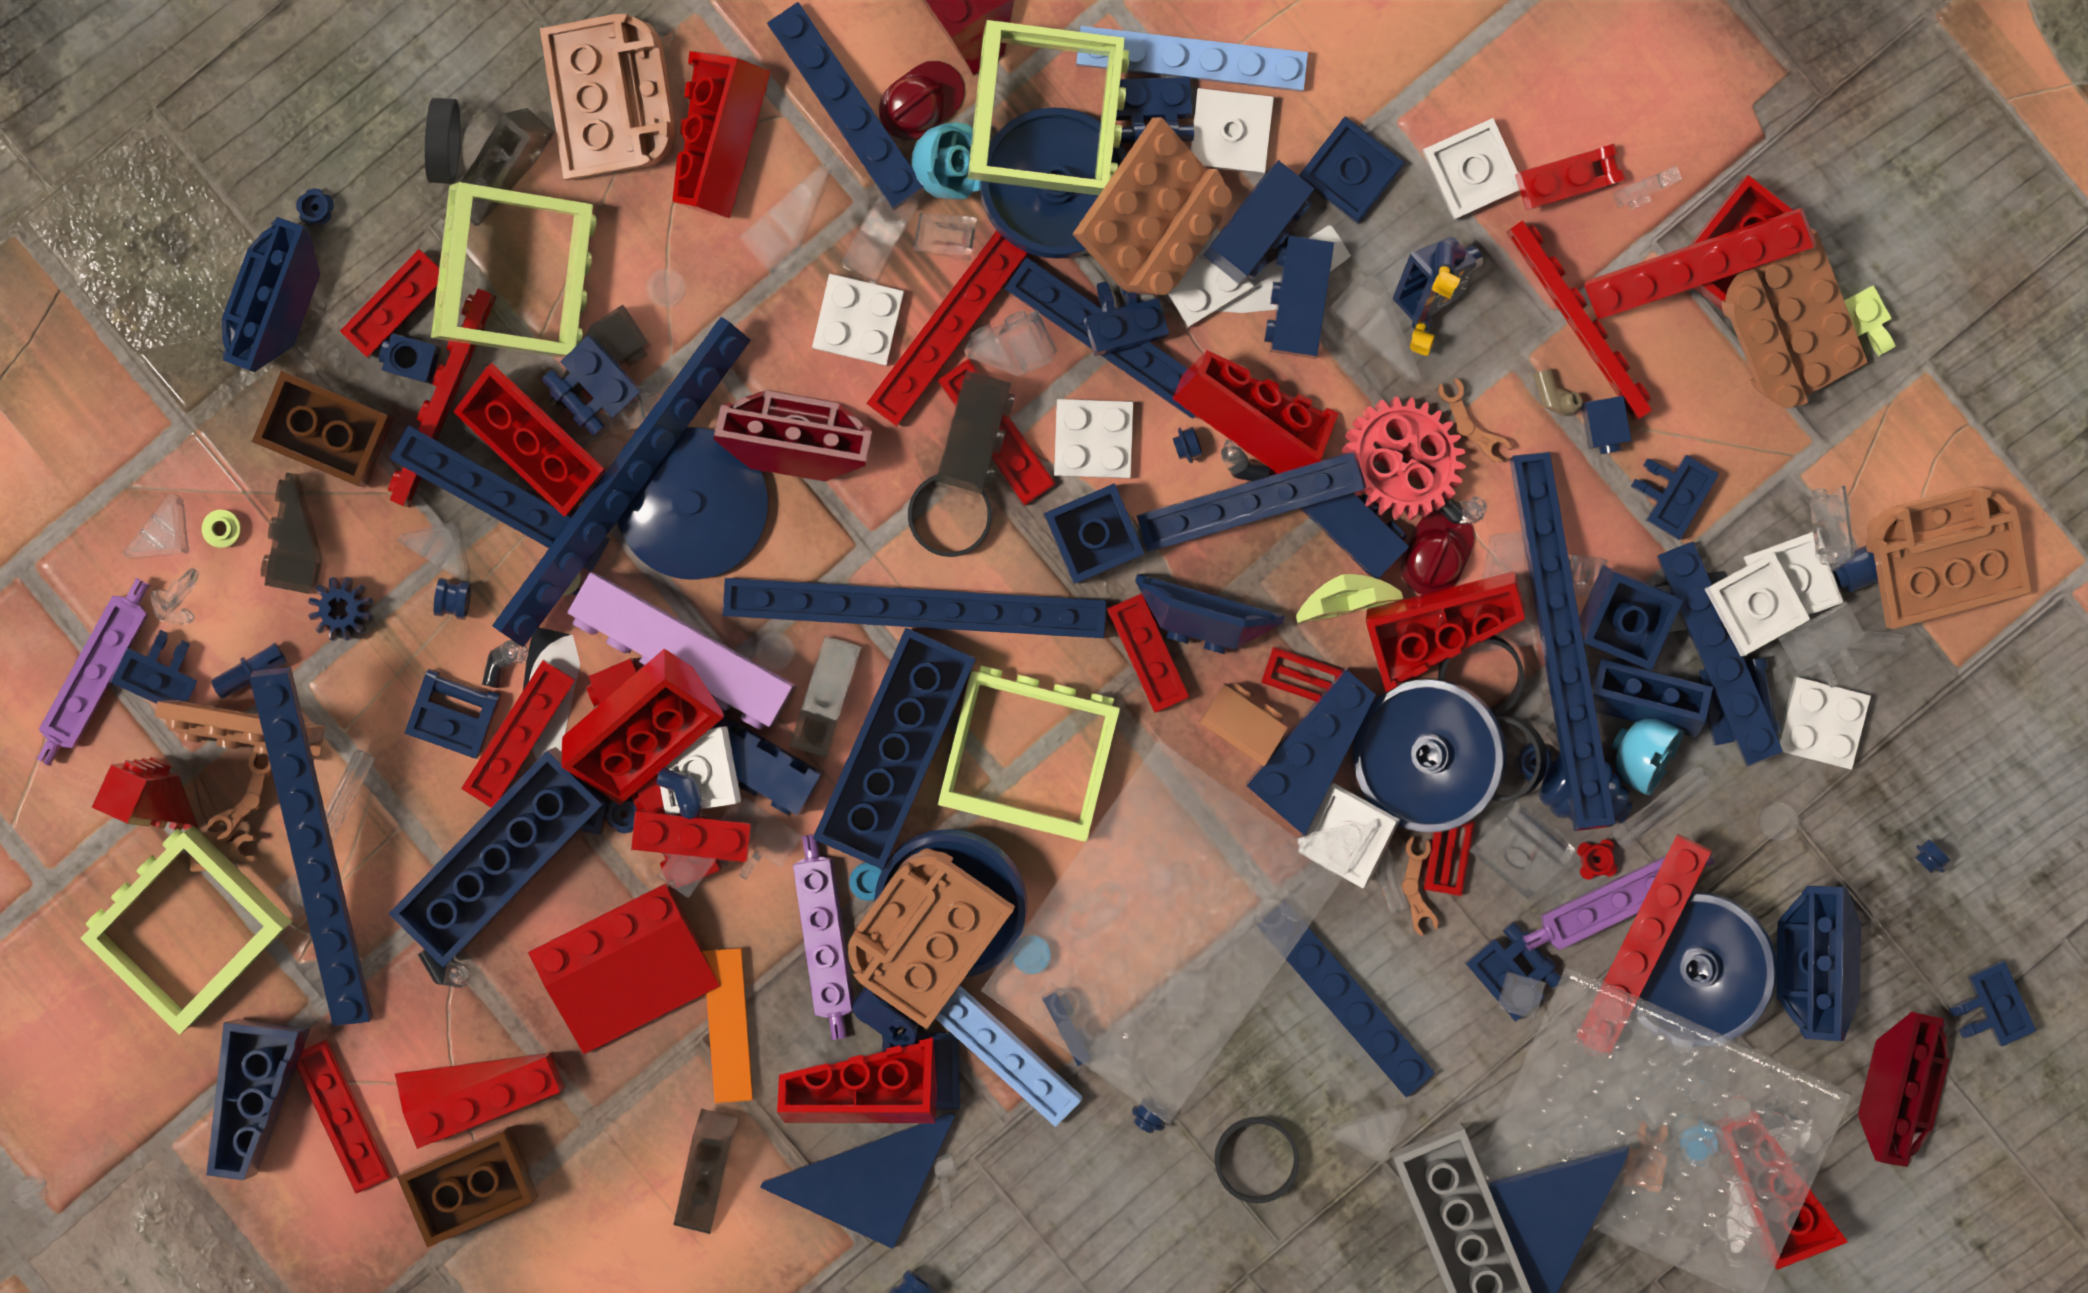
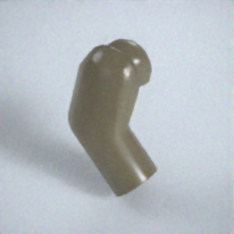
[1533,369,1583,416]

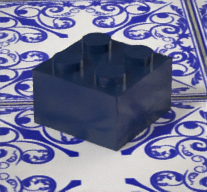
[1044,483,1145,585]
[1579,565,1683,671]

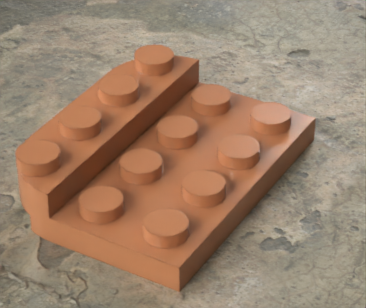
[540,14,676,180]
[1072,118,1232,295]
[1722,228,1868,408]
[1866,487,2031,629]
[155,700,325,762]
[848,849,1015,1029]

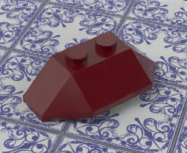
[922,0,1014,76]
[714,390,872,482]
[1857,1011,1950,1167]

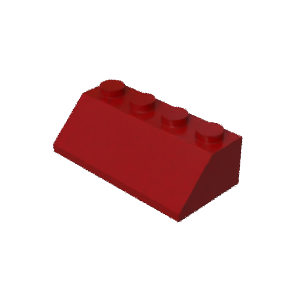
[453,363,605,517]
[562,648,723,805]

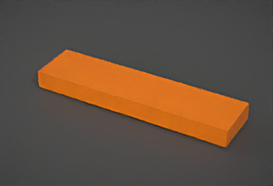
[703,947,754,1103]

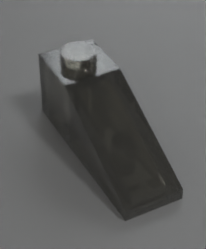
[461,108,555,226]
[673,1108,739,1234]

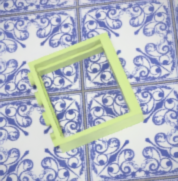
[967,20,1129,196]
[431,182,596,358]
[938,665,1120,842]
[80,826,292,1035]

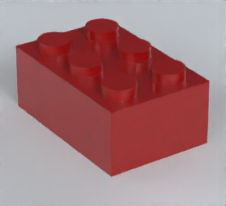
[1689,175,1809,311]

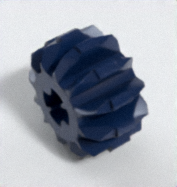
[308,577,374,641]

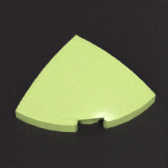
[1296,574,1403,623]

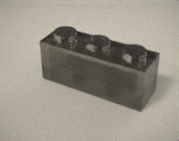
[934,371,1015,497]

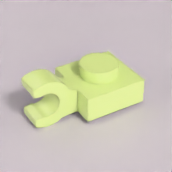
[1844,285,1896,356]

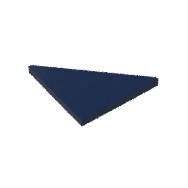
[760,1112,955,1249]
[1488,1145,1630,1293]

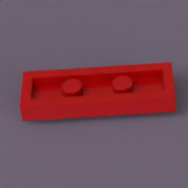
[340,249,439,359]
[1107,593,1189,713]
[631,811,752,862]

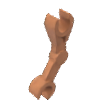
[1437,378,1511,463]
[207,752,272,843]
[1401,836,1438,936]

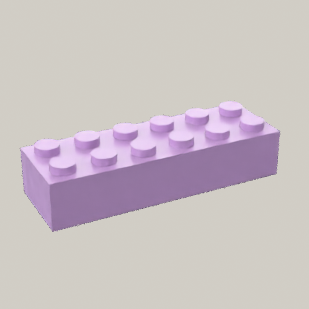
[567,573,796,729]

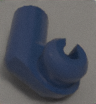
[657,767,703,819]

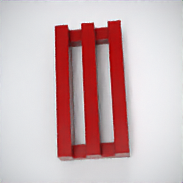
[1260,647,1342,702]
[1423,820,1475,896]

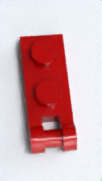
[1515,144,1626,211]

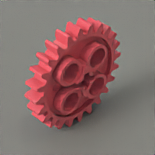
[1342,397,1466,520]

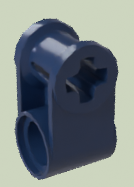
[852,987,924,1047]

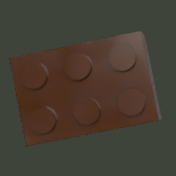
[252,371,395,488]
[397,1126,539,1248]

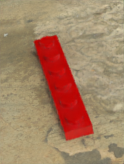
[1584,208,1816,320]
[1506,220,1652,421]
[866,230,1028,427]
[388,288,497,507]
[1576,834,1713,1055]

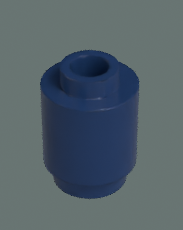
[1832,545,1878,593]

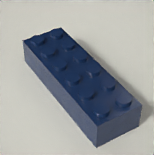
[812,628,976,870]
[388,747,610,967]

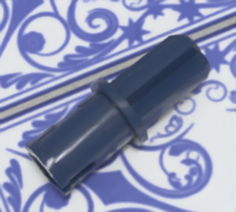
[211,642,288,698]

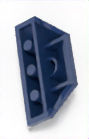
[221,217,320,372]
[1135,574,1285,655]
[1776,885,1861,1041]

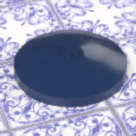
[979,107,1127,259]
[618,427,769,580]
[1353,678,1506,832]
[874,829,1028,978]
[1634,892,1777,1046]

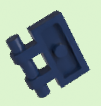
[1116,77,1194,146]
[542,335,643,436]
[1465,921,1563,1022]

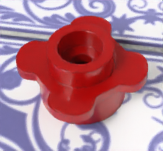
[1576,839,1617,880]

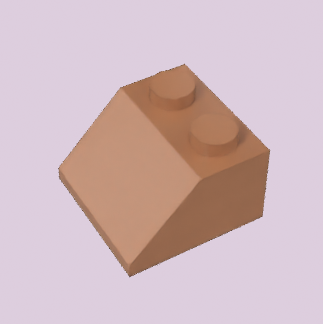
[1197,682,1288,767]

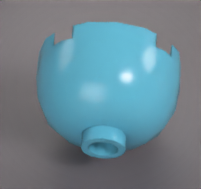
[912,122,979,200]
[1612,718,1684,796]

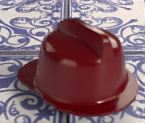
[879,61,964,140]
[1401,509,1475,595]

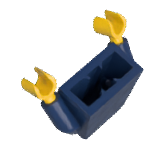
[1392,237,1483,356]

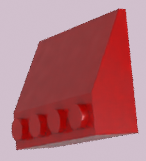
[528,883,720,1054]

